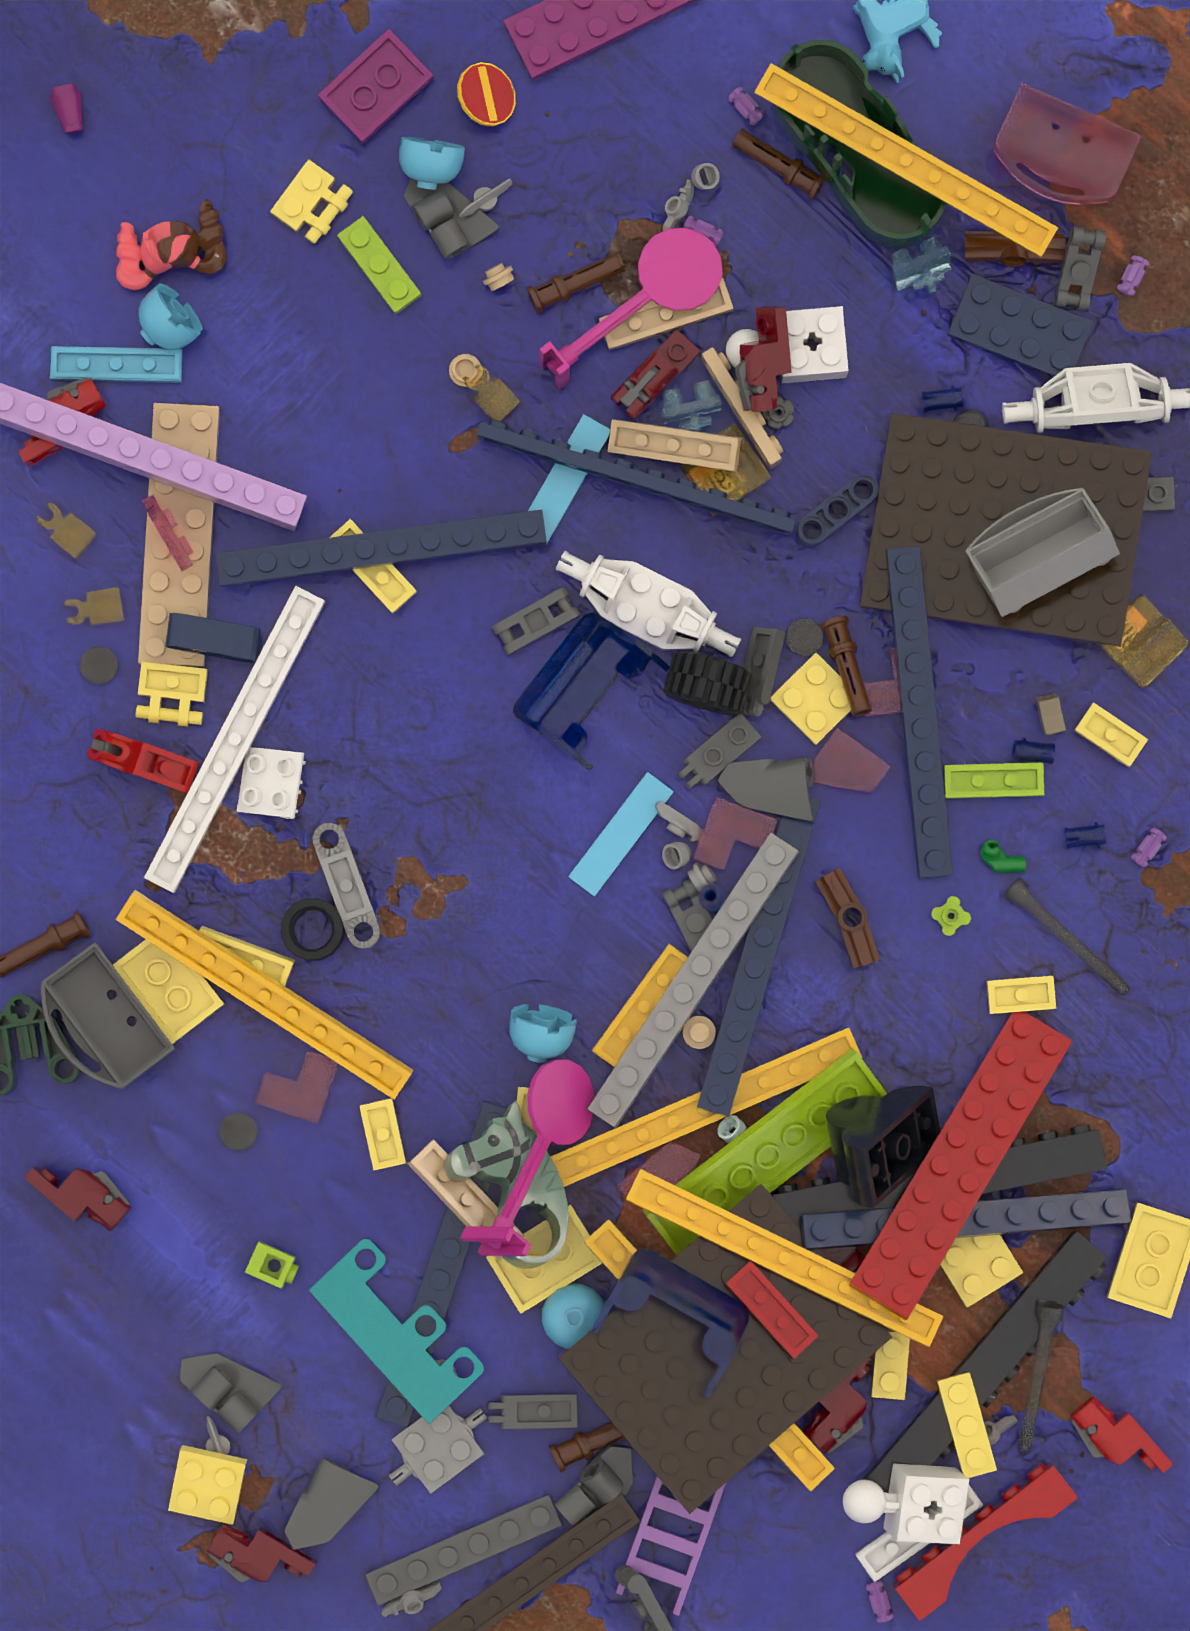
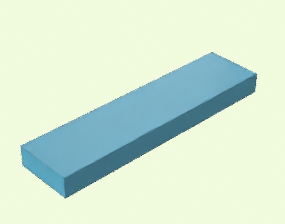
[50,346,183,383]
[528,414,610,544]
[568,772,674,897]

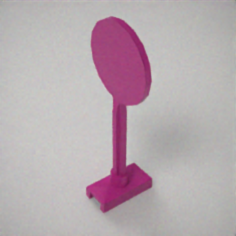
[539,228,723,390]
[460,1059,595,1256]

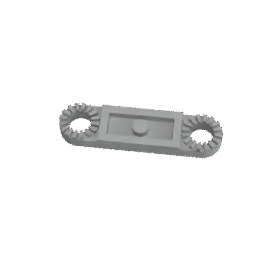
[313,823,380,949]

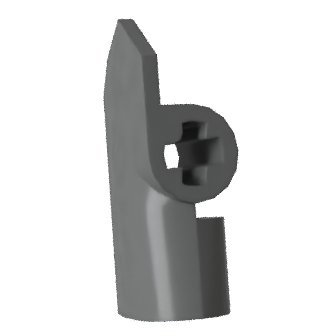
[404,178,499,260]
[717,757,814,821]
[180,1353,282,1434]
[554,1445,633,1526]
[284,1457,379,1550]

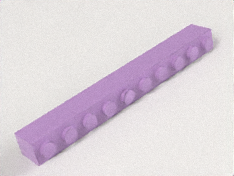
[0,383,307,532]

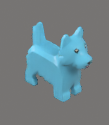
[852,0,942,84]

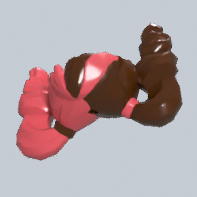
[116,199,227,291]

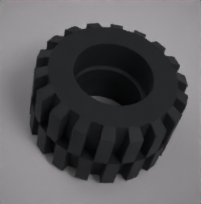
[663,651,753,715]

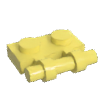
[270,159,353,244]
[136,662,208,727]

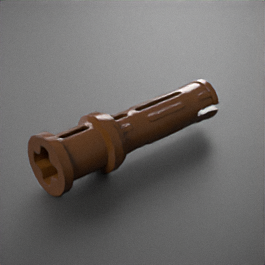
[732,128,825,201]
[526,252,626,315]
[820,616,872,717]
[0,910,92,978]
[549,1422,624,1473]

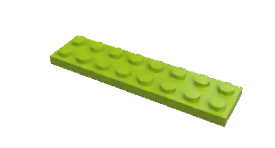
[642,1048,887,1256]

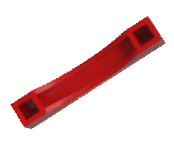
[893,1463,1078,1621]

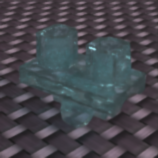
[892,237,952,294]
[662,380,722,432]

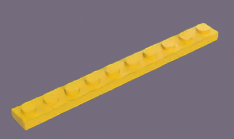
[754,63,1058,257]
[115,890,413,1099]
[551,1028,862,1187]
[625,1169,944,1347]
[584,1219,835,1491]

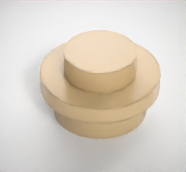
[483,263,514,291]
[449,354,482,387]
[683,1016,716,1049]

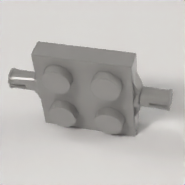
[389,1405,488,1494]

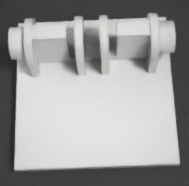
[237,747,306,819]

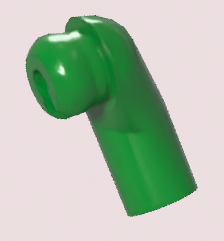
[980,839,1026,873]

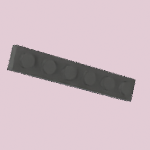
[365,1494,562,1605]

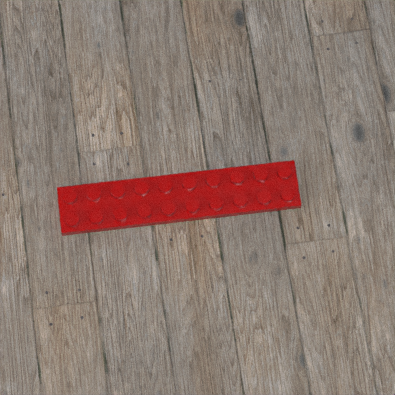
[849,1011,1072,1320]

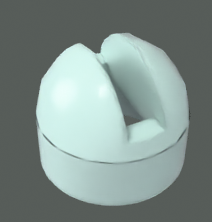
[718,1115,747,1143]

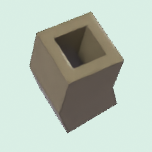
[1035,693,1066,737]

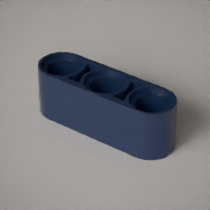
[796,474,878,548]
[165,613,260,663]

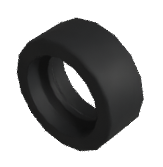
[281,898,344,961]

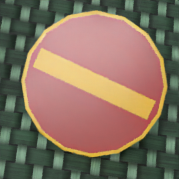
[457,62,516,127]

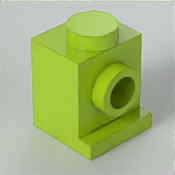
[245,1241,299,1288]

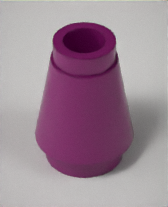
[49,83,83,134]

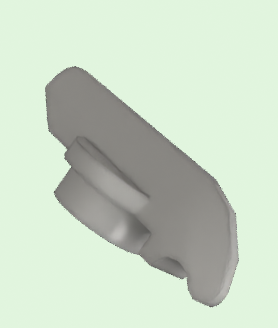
[459,178,512,218]
[663,179,694,231]
[655,801,705,846]
[984,1415,1018,1446]
[206,1416,230,1455]
[382,1581,442,1617]

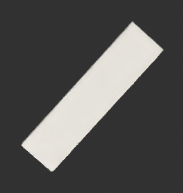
[855,1485,983,1582]

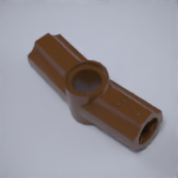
[965,231,1066,267]
[815,868,881,969]

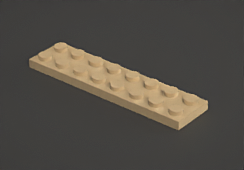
[138,403,220,668]

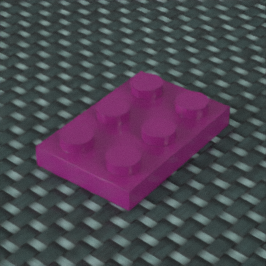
[318,29,434,144]

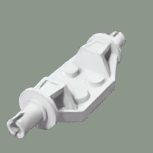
[1002,363,1190,433]
[555,551,741,658]

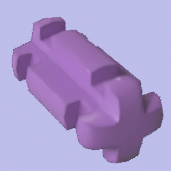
[728,87,765,125]
[683,216,723,247]
[1117,255,1149,296]
[1131,828,1167,867]
[866,1580,894,1623]

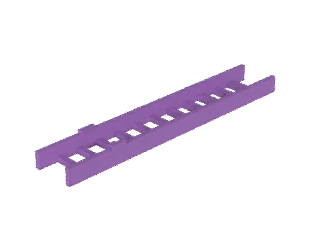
[616,1476,726,1616]

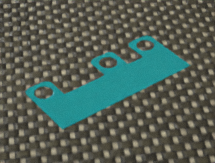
[309,1239,484,1424]

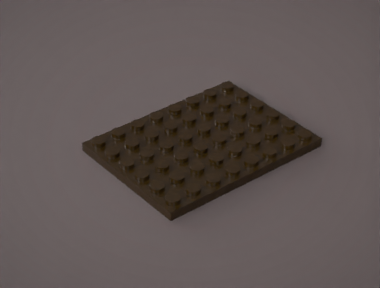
[860,413,1152,647]
[558,1184,892,1514]

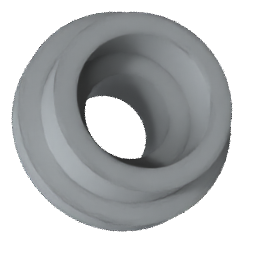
[688,862,717,894]

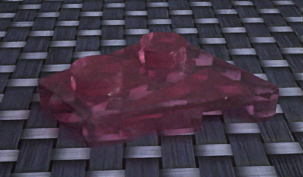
[142,494,194,571]
[812,727,891,793]
[615,1141,700,1195]

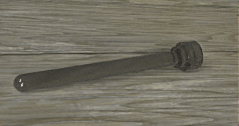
[1002,877,1130,995]
[1018,1300,1065,1455]

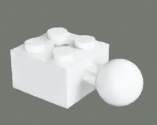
[726,306,849,384]
[843,1464,969,1544]

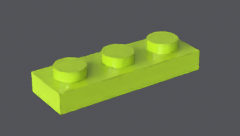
[337,216,422,315]
[943,763,1044,799]

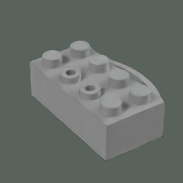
[966,488,1120,617]

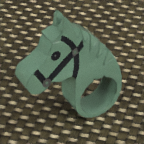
[444,1101,569,1269]

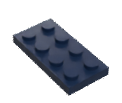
[947,274,1094,378]

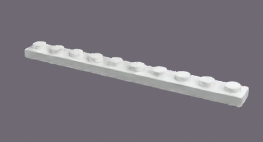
[144,586,325,893]

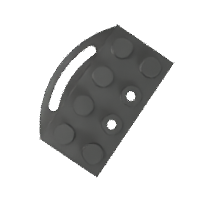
[41,942,175,1091]

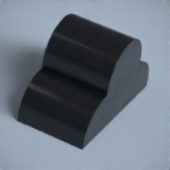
[826,1086,940,1208]

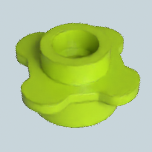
[931,896,971,936]

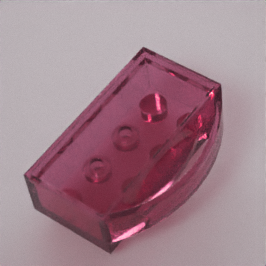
[992,83,1142,205]

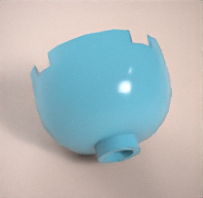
[399,137,465,190]
[138,283,203,350]
[509,1004,577,1063]
[542,1283,607,1349]

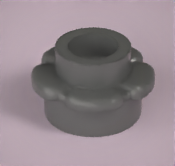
[762,396,794,429]

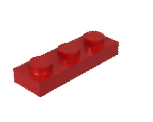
[725,1261,819,1359]

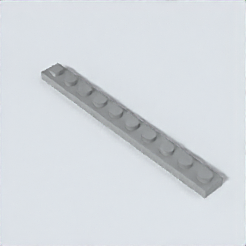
[588,833,799,1128]

